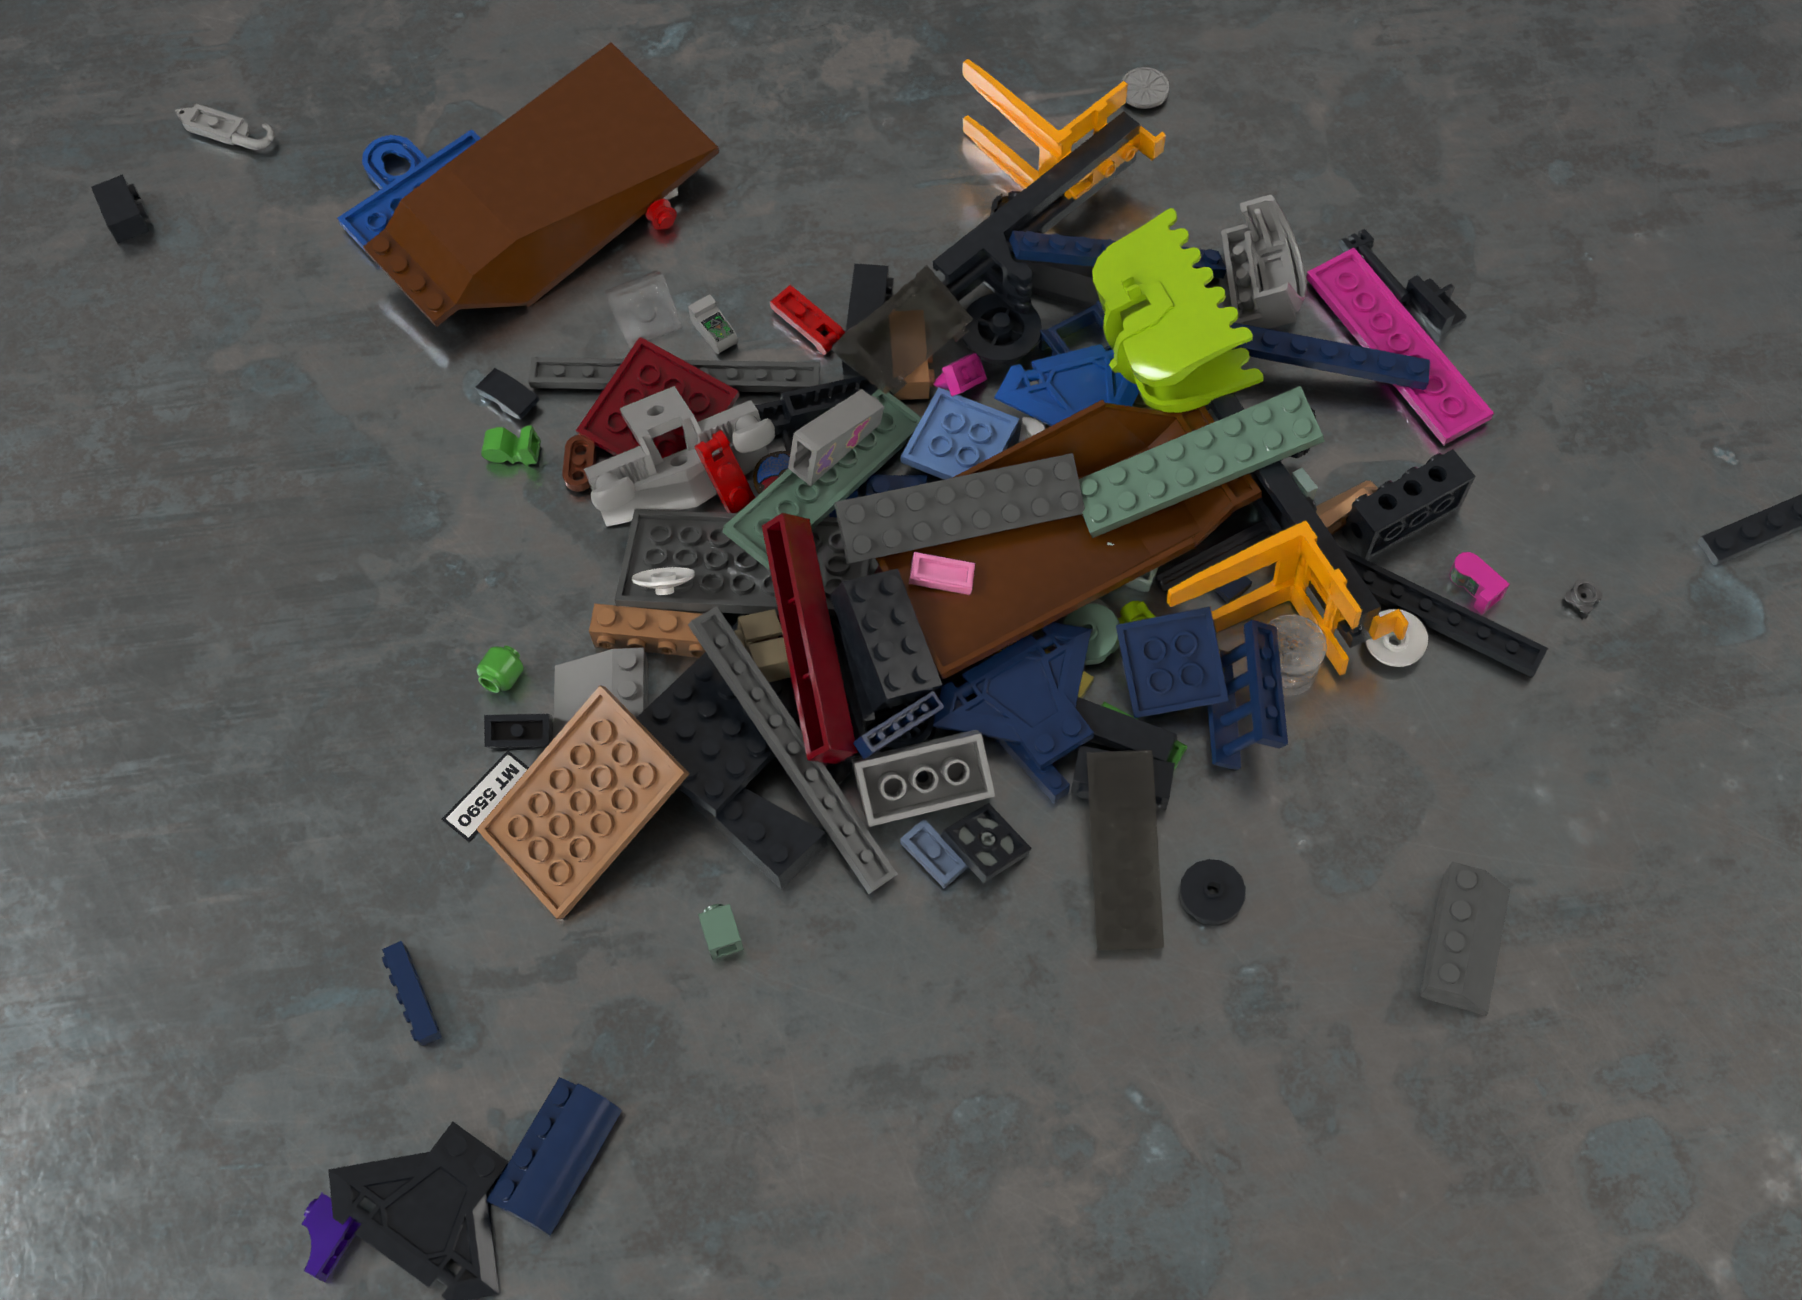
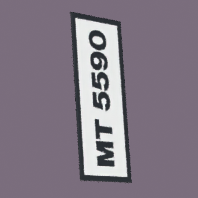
[441,751,529,842]

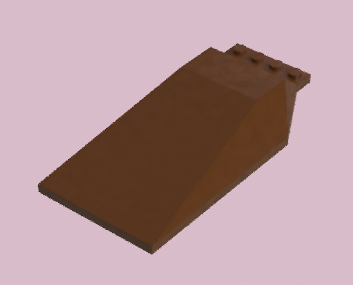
[363,42,719,327]
[875,399,1262,680]

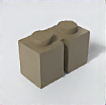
[734,609,791,682]

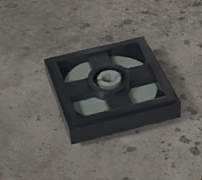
[940,803,1032,883]

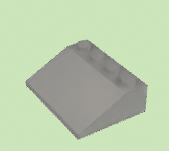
[553,647,649,739]

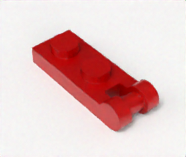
[770,285,845,355]
[694,430,755,513]

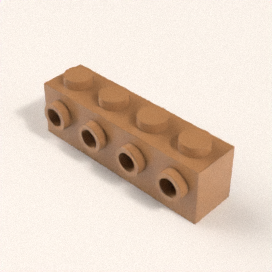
[589,604,706,658]

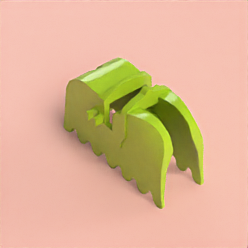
[1092,208,1264,413]

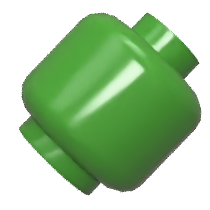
[476,646,524,693]

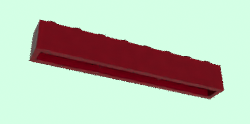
[762,513,857,764]

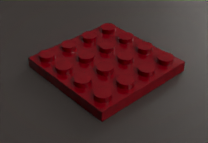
[576,337,740,459]

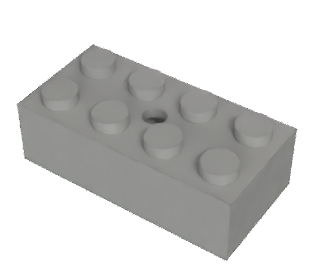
[852,730,995,827]

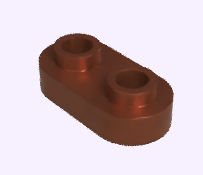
[562,435,596,492]

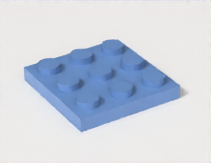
[901,387,1019,480]

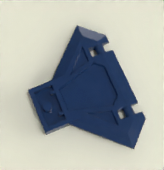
[933,622,1094,770]

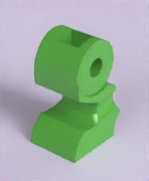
[481,425,541,465]

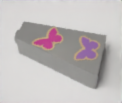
[788,389,884,486]

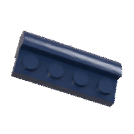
[486,1077,622,1235]

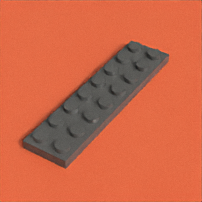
[834,453,1085,564]

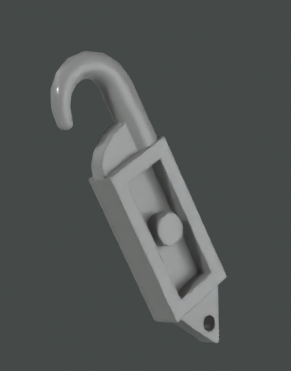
[175,104,275,150]

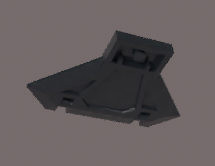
[328,1122,509,1300]

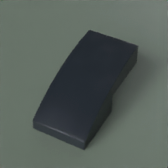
[475,368,540,420]

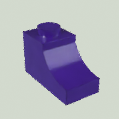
[301,1193,361,1282]

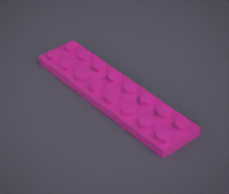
[1306,248,1494,445]

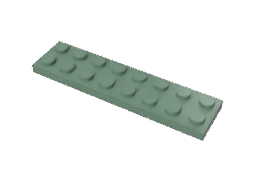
[1079,386,1325,538]
[723,387,922,570]

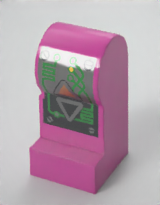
[1449,552,1510,615]

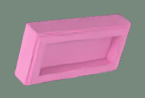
[909,552,975,595]

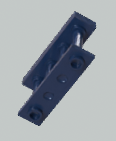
[1208,620,1288,770]

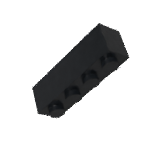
[842,263,894,376]

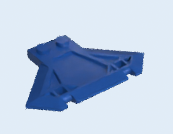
[994,344,1139,426]

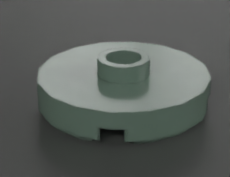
[1063,603,1120,665]

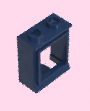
[1039,300,1112,356]

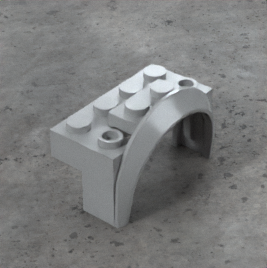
[1221,194,1307,329]

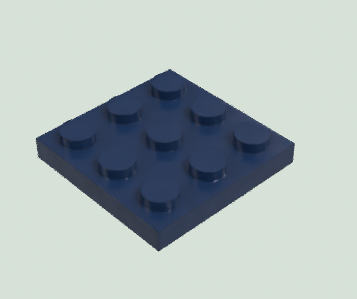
[1116,606,1229,718]

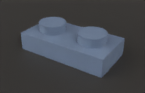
[900,819,968,889]

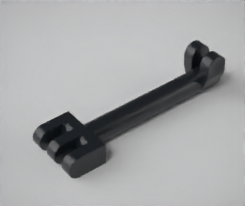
[1339,229,1412,306]

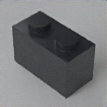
[91,174,149,243]
[484,714,553,749]

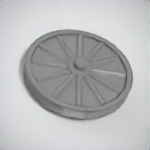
[1121,67,1169,109]

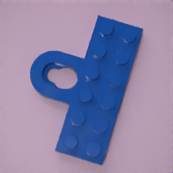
[337,129,481,251]

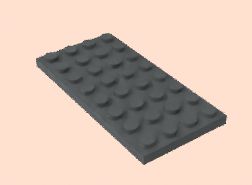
[615,509,870,616]

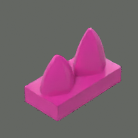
[933,353,987,396]

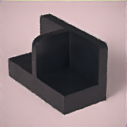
[1406,275,1467,336]

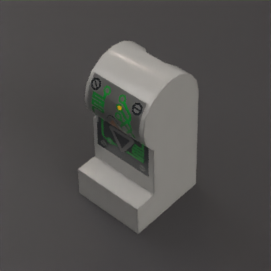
[688,294,738,354]

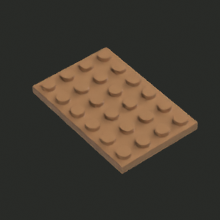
[476,685,690,919]

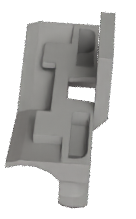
[584,386,775,527]

